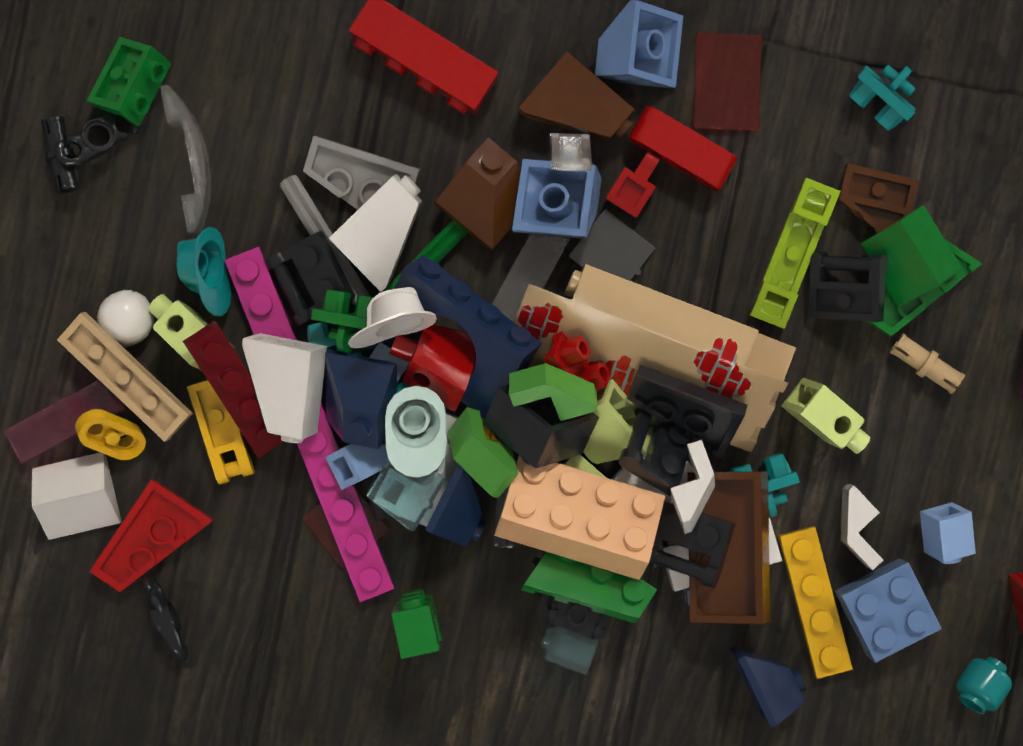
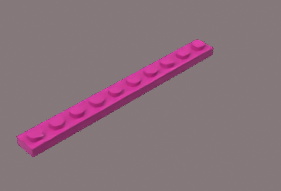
[224,247,395,602]

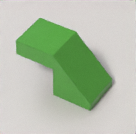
[509,363,597,421]
[448,407,518,498]

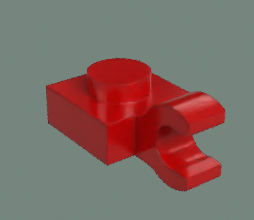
[605,151,661,218]

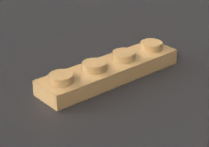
[57,312,193,442]

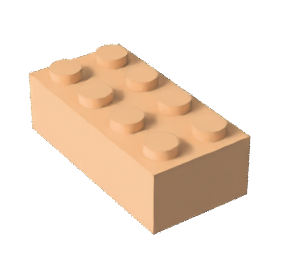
[494,455,665,580]

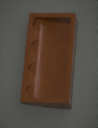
[687,471,771,624]

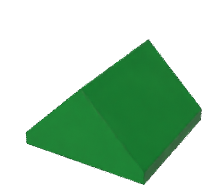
[859,205,962,307]

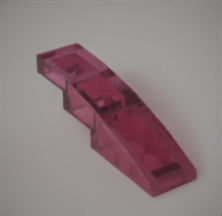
[4,359,149,464]

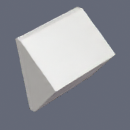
[32,452,122,540]

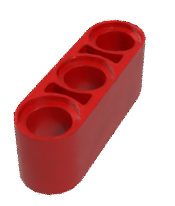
[627,106,738,192]

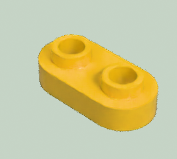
[75,409,146,460]

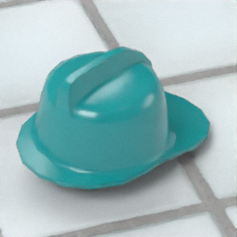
[176,227,231,316]

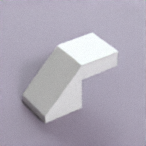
[671,440,715,534]
[841,484,883,570]

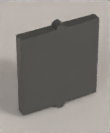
[568,209,655,281]

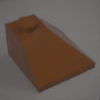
[434,137,521,251]

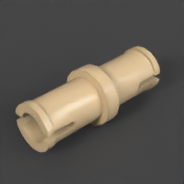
[890,333,965,394]

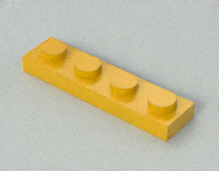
[778,526,853,679]

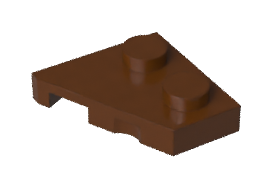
[837,163,919,233]

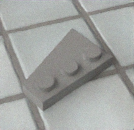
[303,135,420,210]

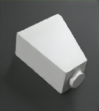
[329,174,422,292]
[242,333,327,443]

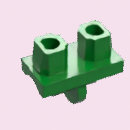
[311,290,374,353]

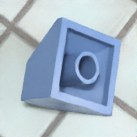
[595,0,683,88]
[512,159,602,239]

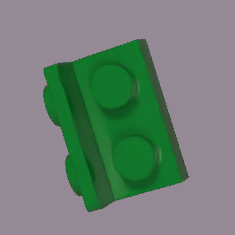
[86,37,171,126]

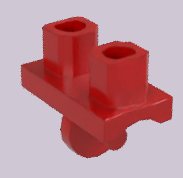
[544,331,611,391]

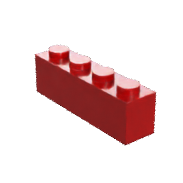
[349,0,498,115]

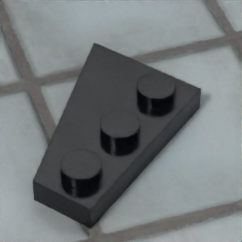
[626,365,748,460]

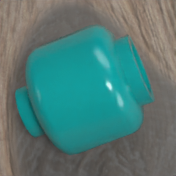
[956,657,1012,714]

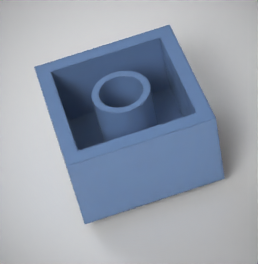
[834,558,942,663]

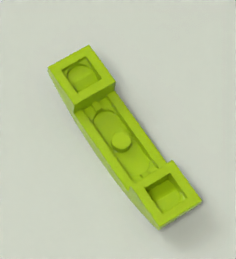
[750,178,841,329]

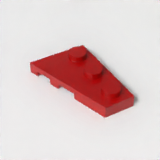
[89,479,215,592]

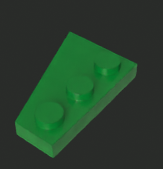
[866,239,982,336]
[521,552,657,624]

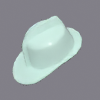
[385,386,447,477]

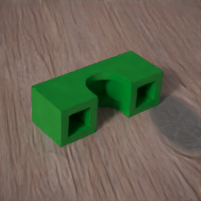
[391,589,442,659]

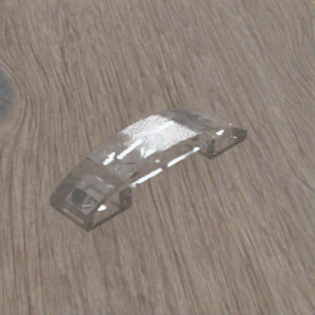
[160,85,211,235]

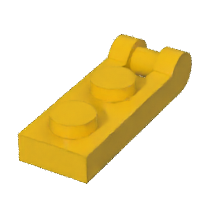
[187,380,255,485]

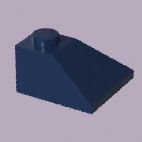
[325,349,397,450]
[425,464,486,547]
[729,646,807,728]

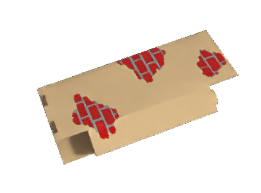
[514,264,796,452]

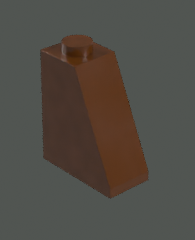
[518,52,635,142]

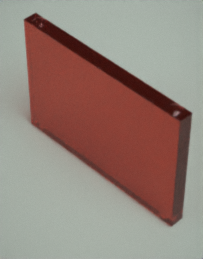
[692,33,763,131]

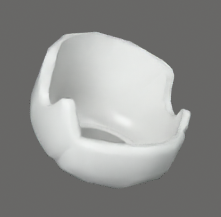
[97,290,155,347]

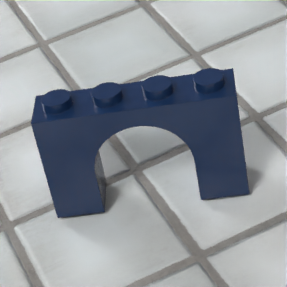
[382,255,542,419]

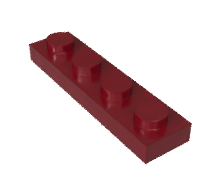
[182,321,284,458]

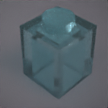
[540,625,599,675]

